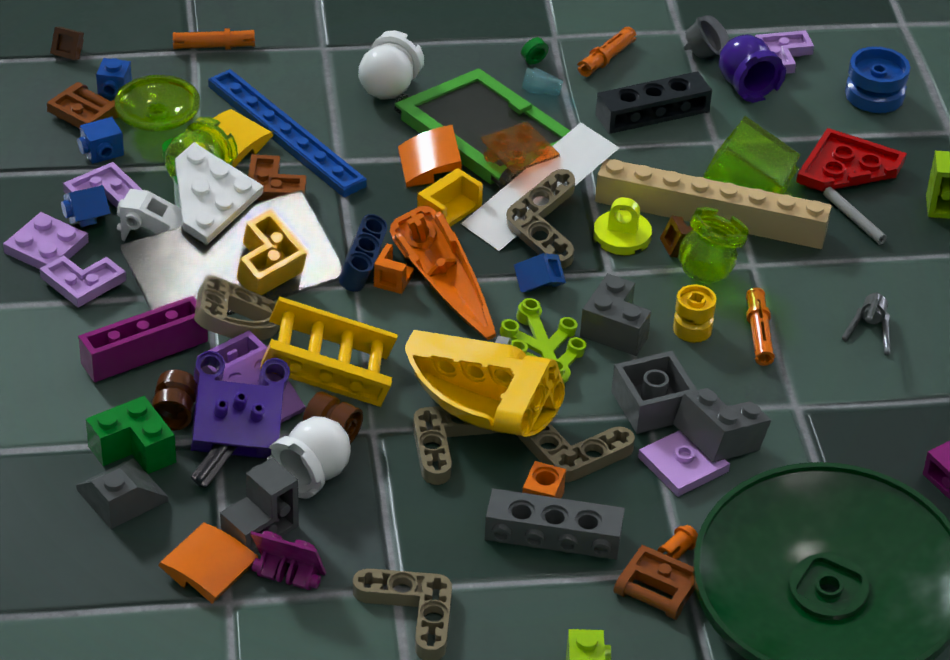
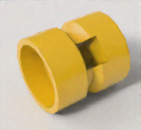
[673,284,717,343]

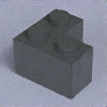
[580,273,651,356]
[673,388,771,462]
[220,458,299,553]

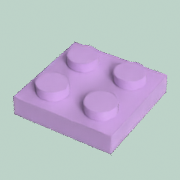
[3,212,89,269]

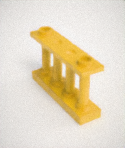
[260,296,398,407]

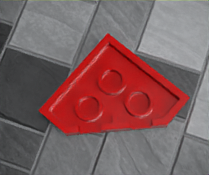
[796,128,907,191]

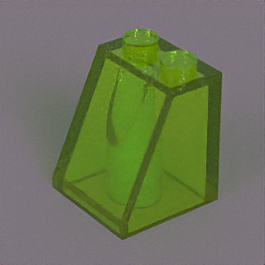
[702,116,801,195]

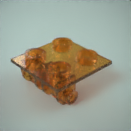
[480,121,560,173]

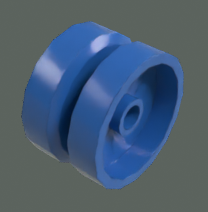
[845,47,911,113]

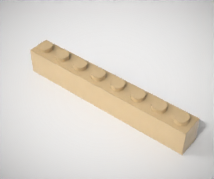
[595,159,832,249]

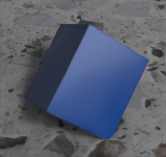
[514,253,566,293]

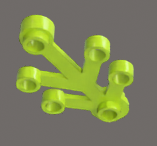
[499,298,586,384]

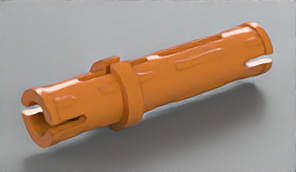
[577,27,636,77]
[173,28,255,50]
[746,288,775,366]

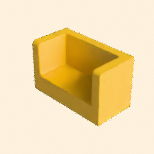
[417,168,483,227]

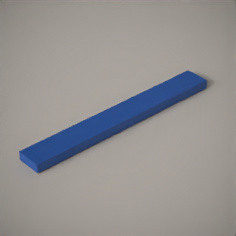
[208,69,367,198]

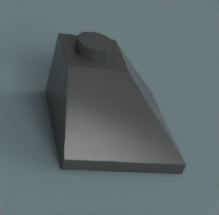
[76,458,168,529]

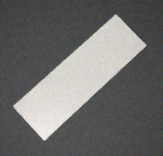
[461,122,619,251]

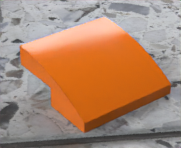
[398,125,462,187]
[158,522,259,604]

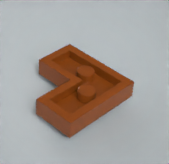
[248,154,307,203]

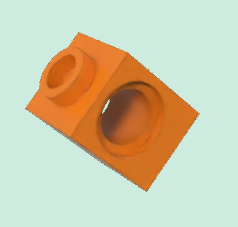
[522,461,566,498]

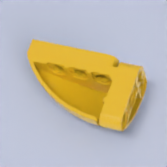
[405,330,565,437]

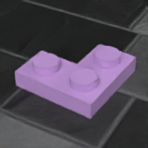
[755,30,814,74]
[63,162,142,208]
[40,255,126,308]

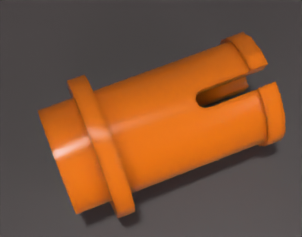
[657,525,698,559]

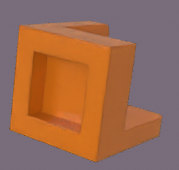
[374,243,414,294]

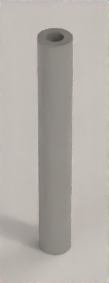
[823,187,887,245]

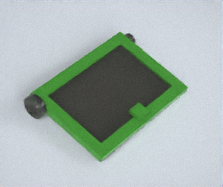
[394,68,570,189]

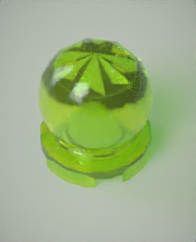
[165,117,238,181]
[678,207,749,284]

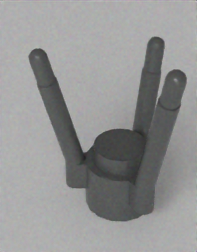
[842,292,890,355]

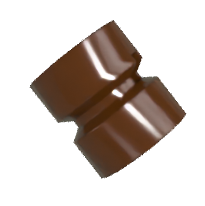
[152,369,197,431]
[303,391,363,444]

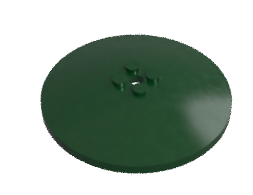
[693,462,950,660]

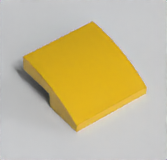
[190,109,273,168]

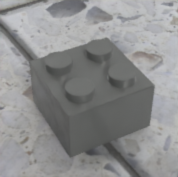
[611,351,697,434]

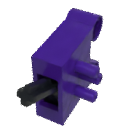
[191,351,290,488]

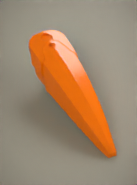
[390,206,496,341]

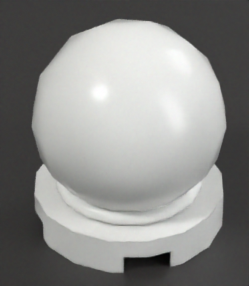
[358,30,424,100]
[267,416,351,499]

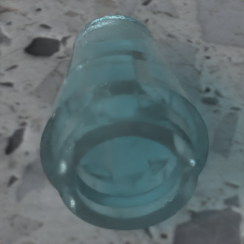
[521,67,563,96]

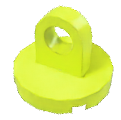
[593,197,652,255]

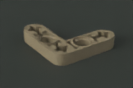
[506,169,575,268]
[413,406,497,485]
[517,423,635,482]
[353,569,452,660]

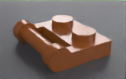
[47,82,123,128]
[613,545,695,620]

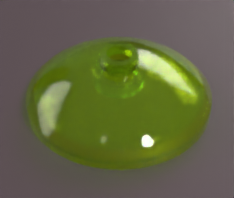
[115,75,200,132]

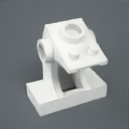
[117,189,183,260]

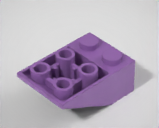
[197,330,306,423]

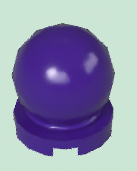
[719,34,786,103]

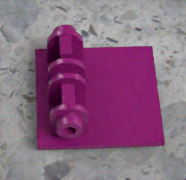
[250,531,326,590]

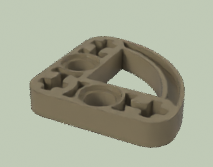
[194,275,280,340]

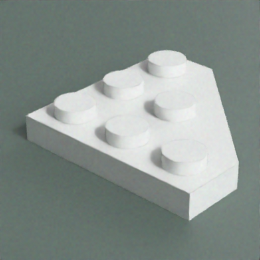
[175,142,264,245]

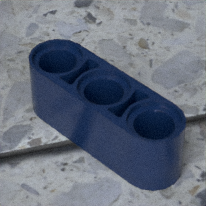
[339,214,388,292]

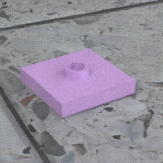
[638,430,730,497]

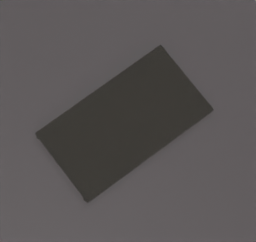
[120,190,342,316]

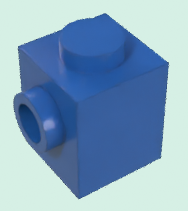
[96,58,132,104]
[77,117,124,164]
[61,185,111,227]

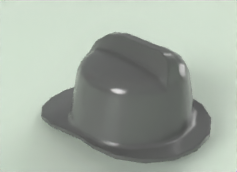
[684,15,730,59]

